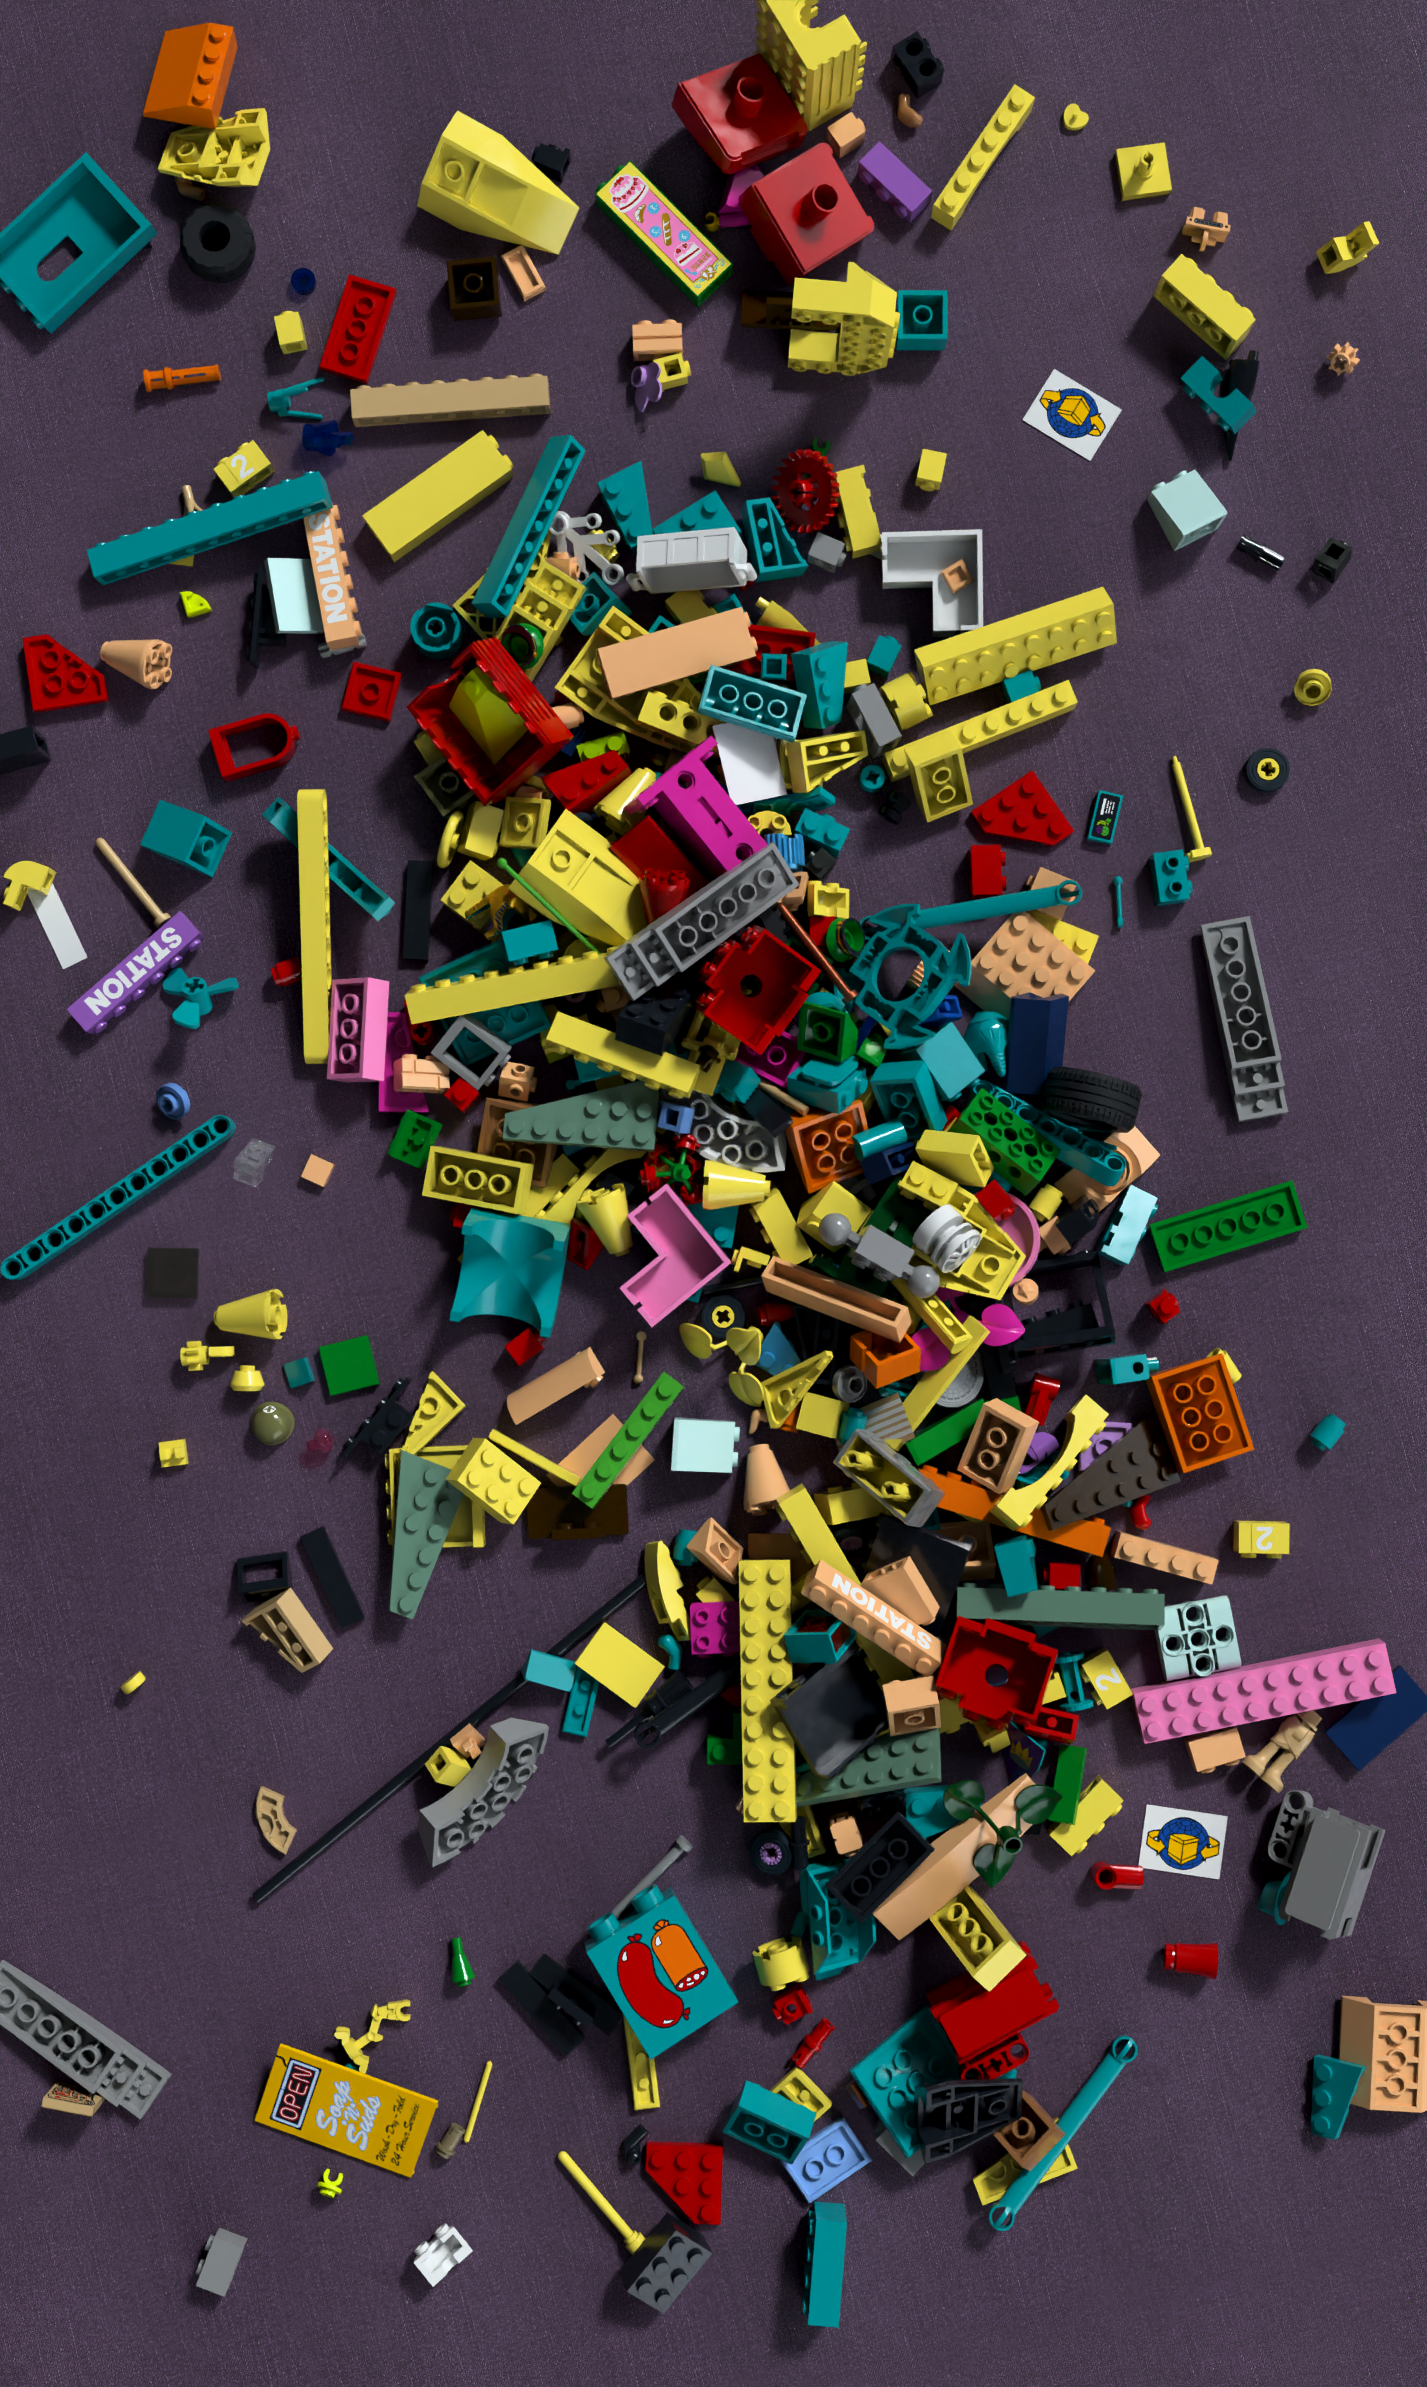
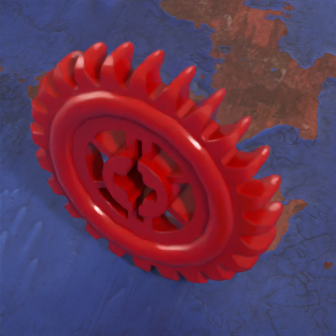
[770,449,840,534]

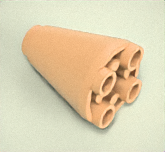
[100,639,172,689]
[743,1444,790,1516]

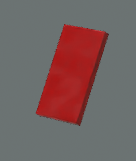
[610,814,710,900]

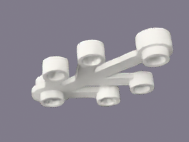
[549,511,624,585]

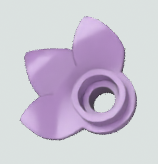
[631,362,662,412]

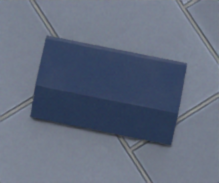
[1003,992,1069,1095]

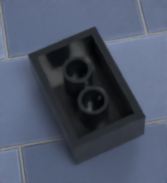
[618,2212,713,2314]

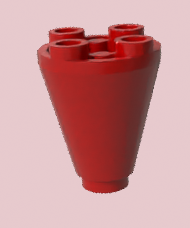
[639,868,690,926]

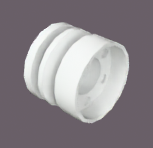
[913,1204,982,1273]

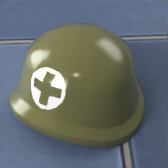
[251,1402,295,1445]

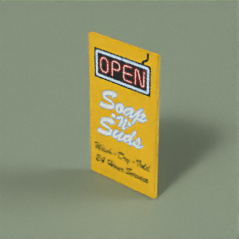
[255,2043,438,2178]

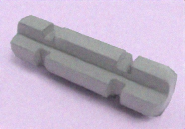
[318,633,367,658]

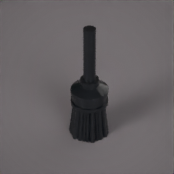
[605,1669,694,1748]

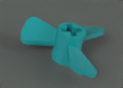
[163,967,239,1029]

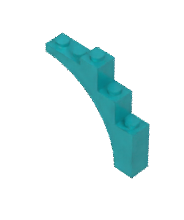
[262,797,395,921]

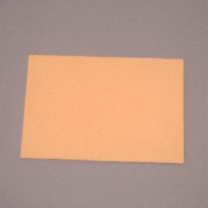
[546,1414,655,1487]

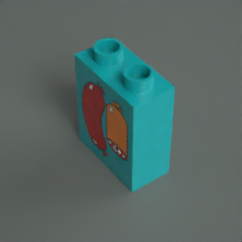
[584,1884,738,2059]

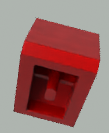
[568,1218,604,1271]

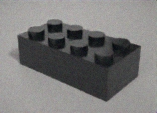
[615,972,704,1056]
[825,1810,935,1924]

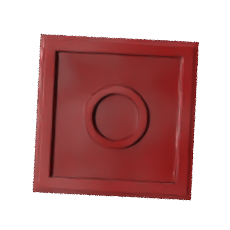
[341,661,402,722]

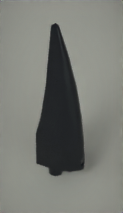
[1225,350,1259,461]

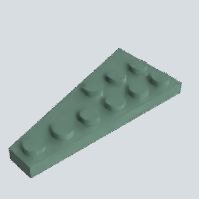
[503,1081,660,1152]
[388,1449,464,1619]
[796,1728,941,1807]

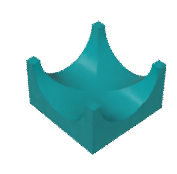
[449,1207,571,1338]

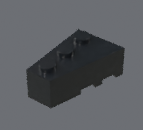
[791,1305,844,1385]

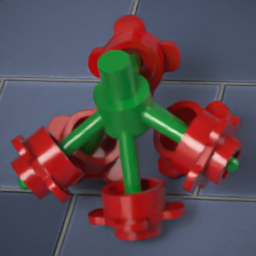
[638,1134,703,1206]

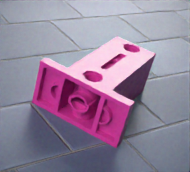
[623,736,768,881]

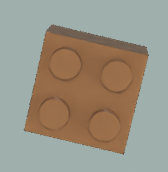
[992,2090,1066,2171]

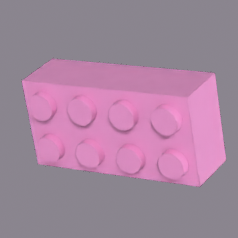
[327,977,389,1082]

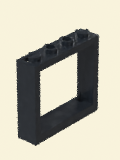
[1002,1250,1116,1360]

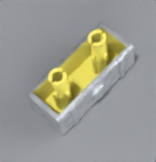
[833,1428,945,1527]

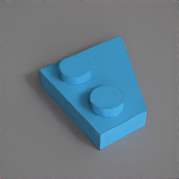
[755,1321,804,1376]

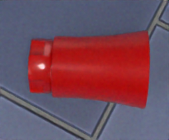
[1163,1943,1218,1980]

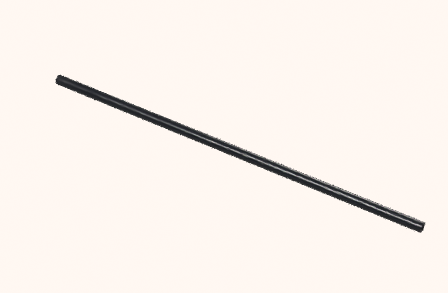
[252,1572,647,1903]

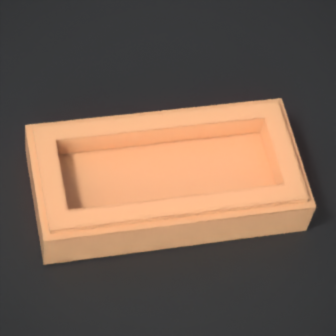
[501,244,546,302]

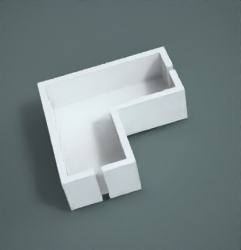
[882,529,983,637]

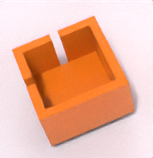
[849,1330,921,1389]

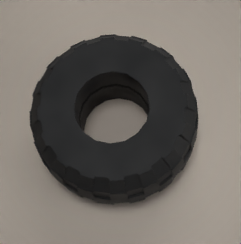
[179,203,256,284]

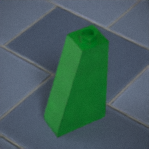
[904,1398,989,1466]

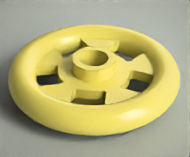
[437,811,464,868]

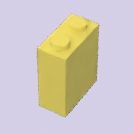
[916,1129,994,1187]

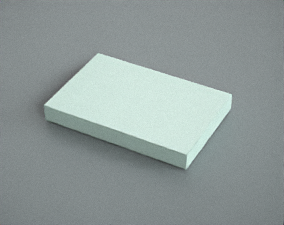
[264,558,324,634]

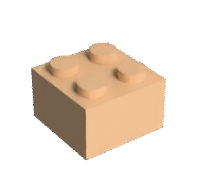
[882,1676,941,1736]

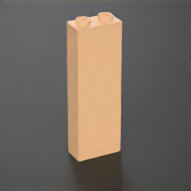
[596,607,758,701]

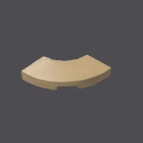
[256,1786,297,1855]

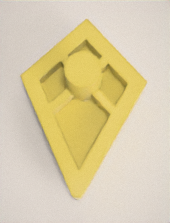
[701,451,741,487]

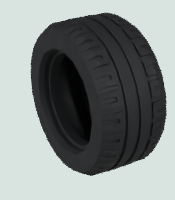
[1040,1067,1142,1133]

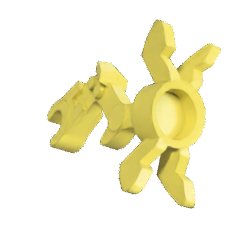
[334,1999,411,2074]

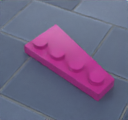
[378,1012,429,1113]

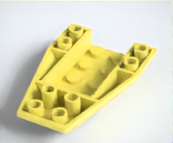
[417,111,580,255]
[508,809,647,947]

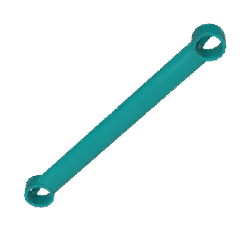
[860,880,1083,941]
[988,2035,1138,2231]

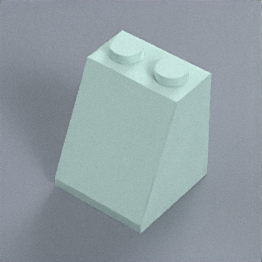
[1147,470,1228,551]
[671,1417,740,1473]

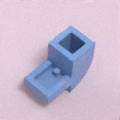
[657,1099,695,1134]

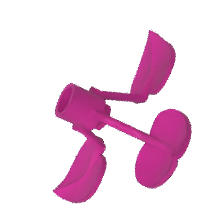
[912,1286,1025,1371]

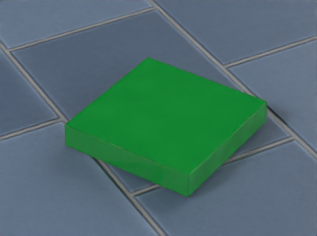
[319,1335,380,1396]

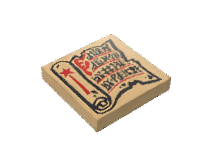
[42,2082,105,2117]

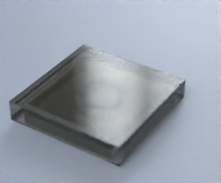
[146,1247,200,1298]

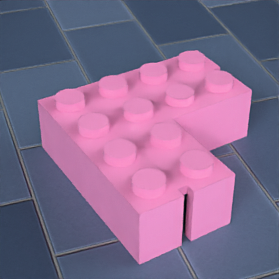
[620,1183,732,1327]

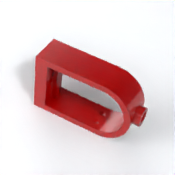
[208,713,301,782]

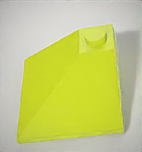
[449,667,528,765]

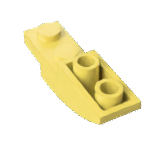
[645,1540,691,1641]

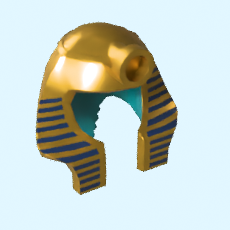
[465,884,544,942]

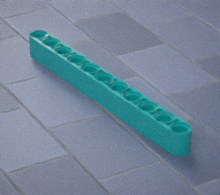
[1,1115,236,1280]

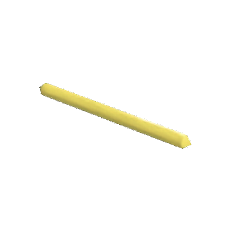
[463,2060,492,2143]

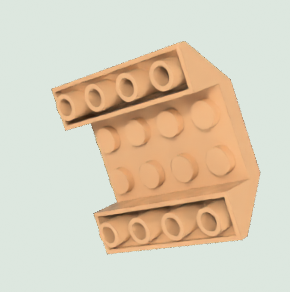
[1338,1996,1427,2113]

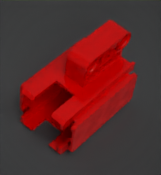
[925,1941,1059,2079]

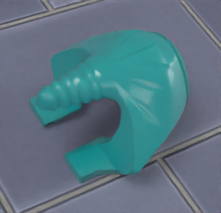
[964,1011,1009,1077]

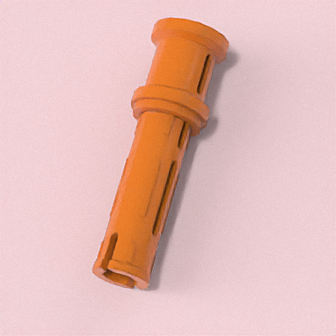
[143,364,221,393]

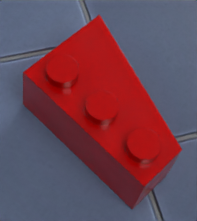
[540,750,632,814]

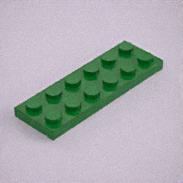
[1148,1180,1308,1272]

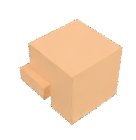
[1025,867,1076,920]

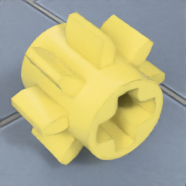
[180,1341,210,1371]

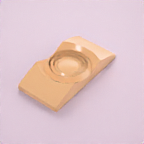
[1053,1126,1160,1212]

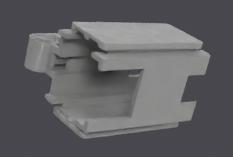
[1268,1790,1385,1940]

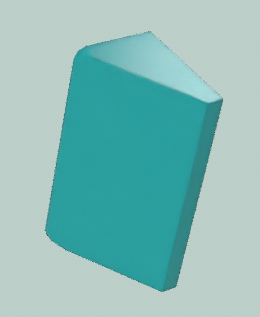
[521,1649,577,1692]

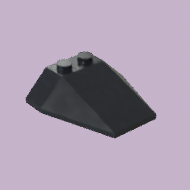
[914,2078,1023,2164]

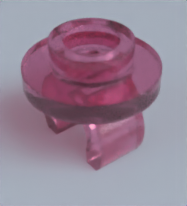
[305,1428,334,1453]

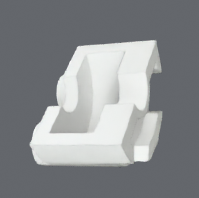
[414,2223,473,2287]

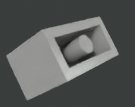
[195,2228,248,2297]

